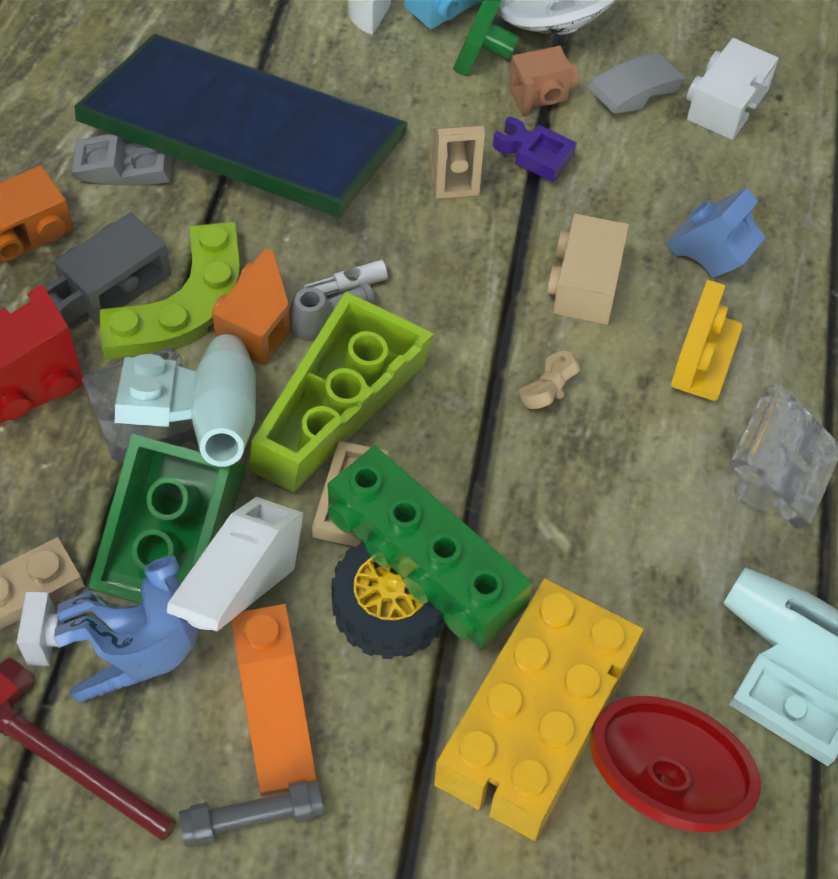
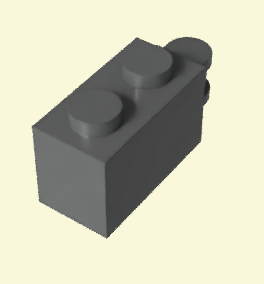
[45,212,171,325]

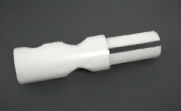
[304,260,388,296]

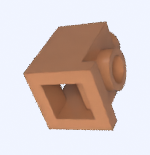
[508,46,578,117]

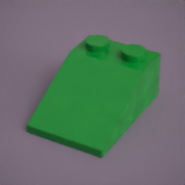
[88,434,247,603]

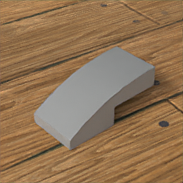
[588,53,686,113]
[72,134,173,185]

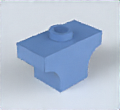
[665,188,766,278]

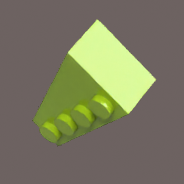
[248,291,434,493]

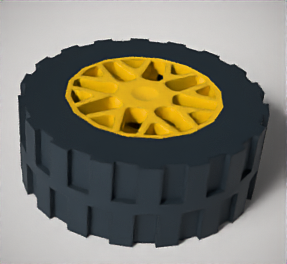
[331,540,445,659]

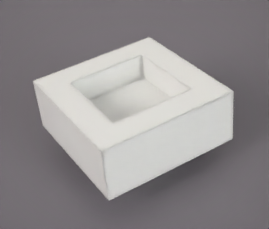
[17,592,64,666]

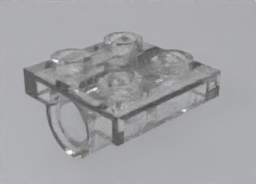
[730,383,838,528]

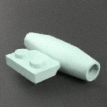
[115,334,256,467]
[723,567,838,766]

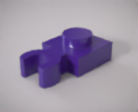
[493,117,577,182]

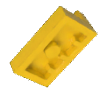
[670,279,743,401]

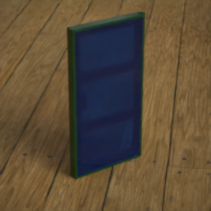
[74,33,408,218]

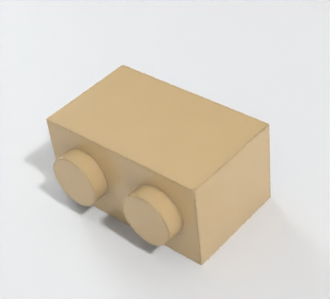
[547,213,629,325]

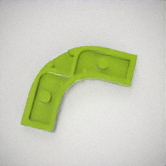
[100,222,241,359]

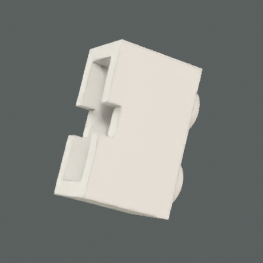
[686,38,779,140]

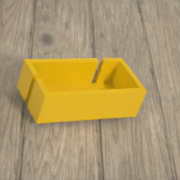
[434,578,644,842]

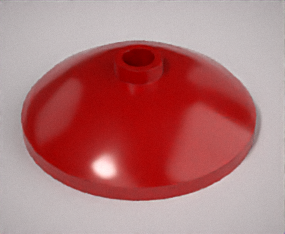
[590,696,761,833]

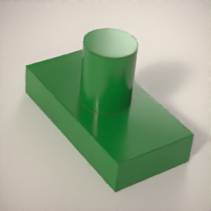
[453,0,520,76]

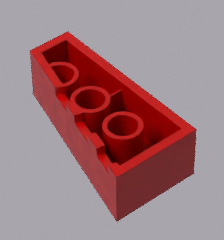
[0,284,85,423]

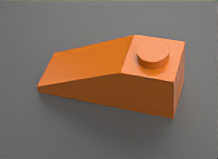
[231,604,316,797]

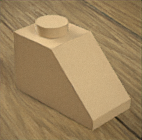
[429,125,485,199]

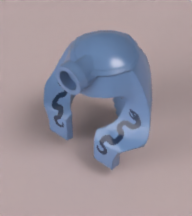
[54,556,199,702]

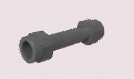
[179,779,324,847]

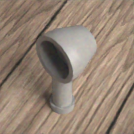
[289,282,375,341]

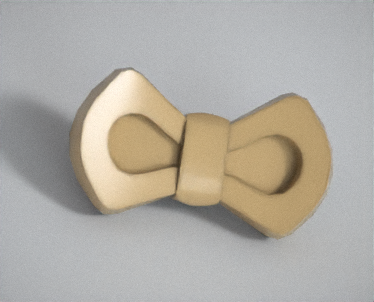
[518,351,580,409]

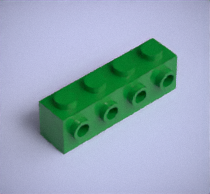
[327,445,533,650]

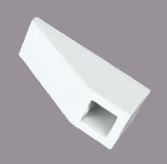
[167,497,304,631]

